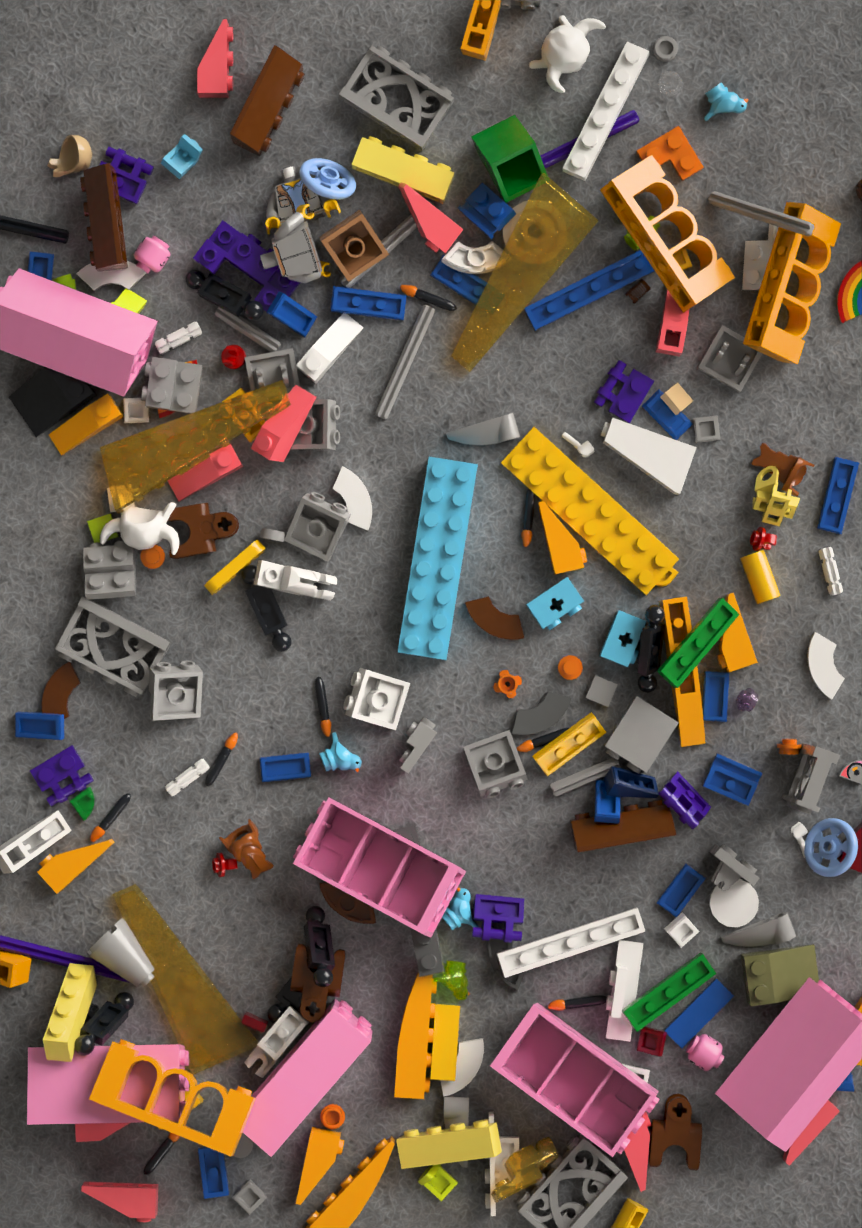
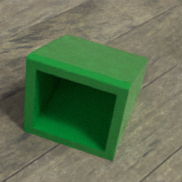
[471,115,550,203]

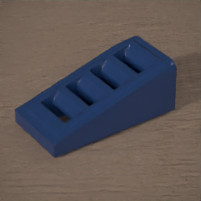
[604,766,659,798]

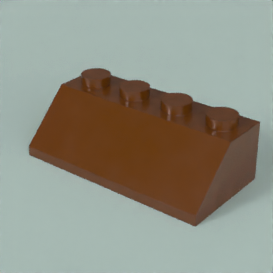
[230,45,305,157]
[80,163,128,272]
[570,799,676,852]

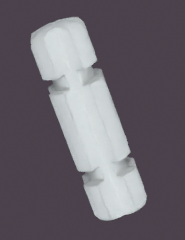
[155,322,202,354]
[819,547,843,596]
[165,759,210,796]

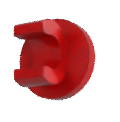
[221,345,246,369]
[750,527,777,551]
[212,852,238,877]

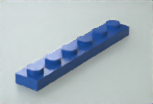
[524,250,655,331]

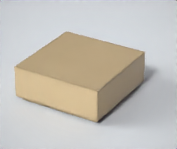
[661,382,693,415]

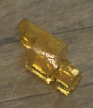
[491,1136,558,1203]

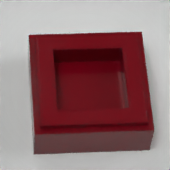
[241,1011,269,1033]
[637,1026,667,1057]

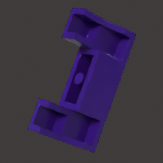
[193,220,301,318]

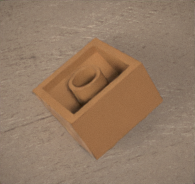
[319,210,389,282]

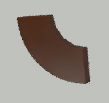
[465,596,524,640]
[42,662,81,719]
[319,882,376,924]

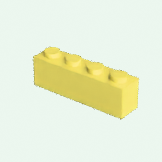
[352,136,454,204]
[43,963,97,1062]
[396,1120,502,1169]

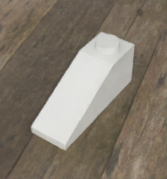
[296,313,363,384]
[0,810,71,874]

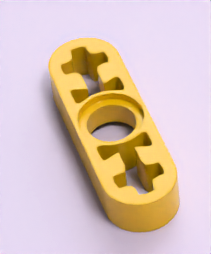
[204,540,266,595]

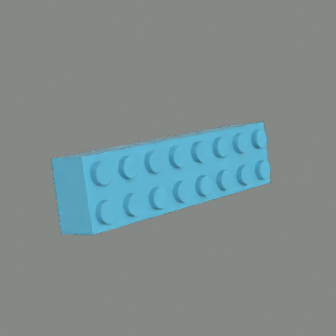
[398,457,478,660]

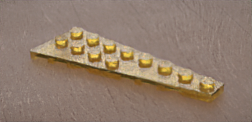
[451,173,599,372]
[100,380,291,514]
[113,884,259,1075]

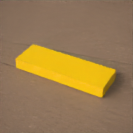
[532,712,606,777]
[430,1004,460,1081]

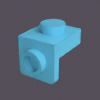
[161,134,202,179]

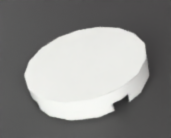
[709,879,759,927]

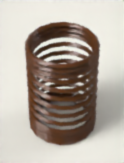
[625,279,651,304]

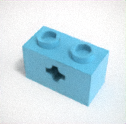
[526,577,584,630]
[599,610,646,667]

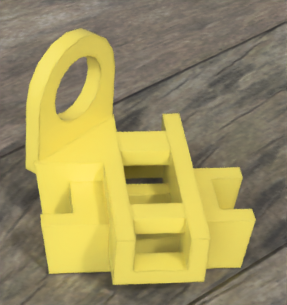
[753,466,800,526]

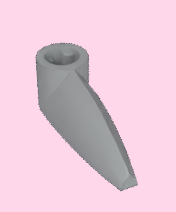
[446,413,520,445]
[721,912,796,947]
[444,1097,469,1168]

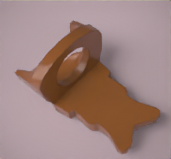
[751,443,815,497]
[219,819,274,879]

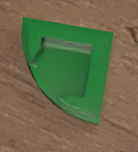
[69,787,95,821]

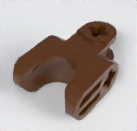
[168,503,239,559]
[290,944,346,1022]
[648,1093,702,1171]

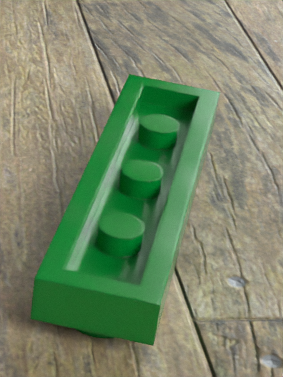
[657,598,740,688]
[622,952,716,1032]

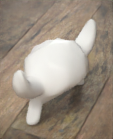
[529,15,606,93]
[100,495,179,555]

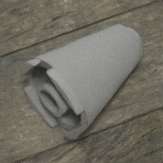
[87,918,155,987]

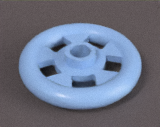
[299,158,356,200]
[804,818,858,877]

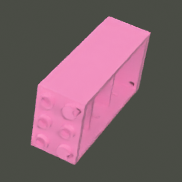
[0,269,158,397]
[293,797,466,937]
[715,977,862,1152]
[243,999,373,1157]
[490,1003,659,1157]
[27,1044,189,1125]

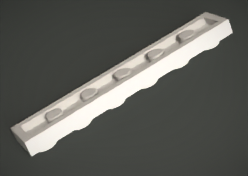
[563,42,649,181]
[496,907,645,978]

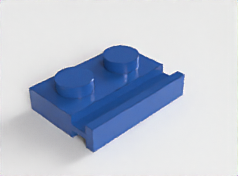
[458,182,516,239]
[702,753,763,806]

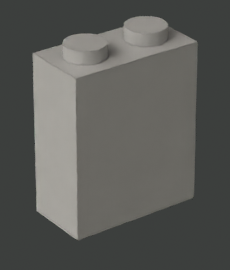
[604,696,678,774]

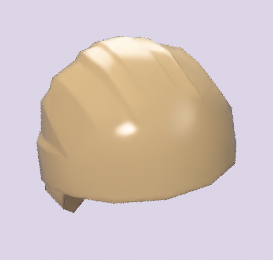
[48,135,92,177]

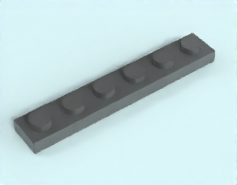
[392,825,445,977]

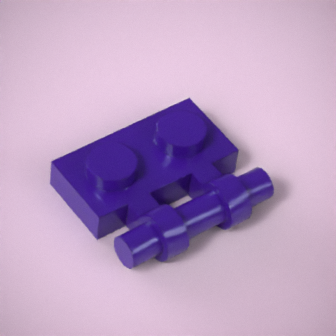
[100,147,154,205]
[594,360,654,424]
[30,745,94,807]
[658,771,711,830]
[472,894,525,943]

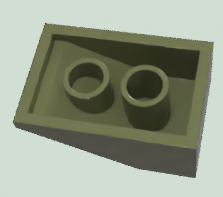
[741,944,819,1006]

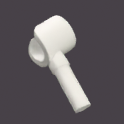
[562,432,595,458]
[791,822,808,858]

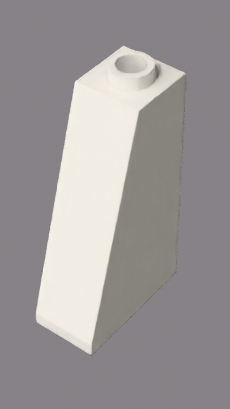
[601,418,697,495]

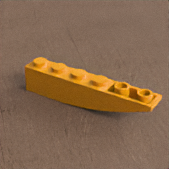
[658,597,706,747]
[394,971,437,1099]
[305,1136,395,1228]

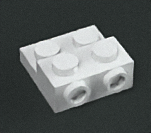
[343,668,410,730]

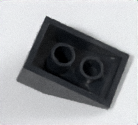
[9,367,97,437]

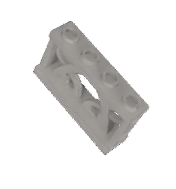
[339,45,454,151]
[55,596,172,697]
[781,743,840,815]
[517,1135,628,1228]

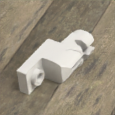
[253,560,337,600]
[244,1006,309,1078]

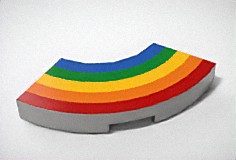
[836,260,862,324]

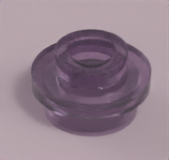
[736,688,758,712]

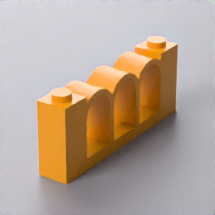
[600,155,735,313]
[743,202,841,364]
[89,1039,256,1156]

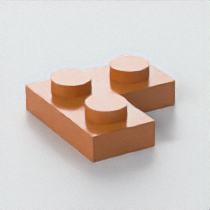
[636,126,704,181]

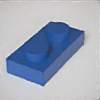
[198,1147,229,1199]

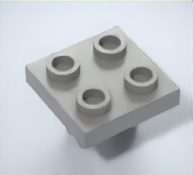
[697,325,763,393]
[245,348,300,406]
[709,844,760,891]

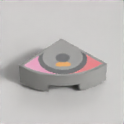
[838,760,862,784]

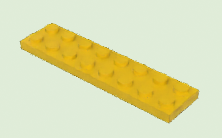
[501,427,679,595]

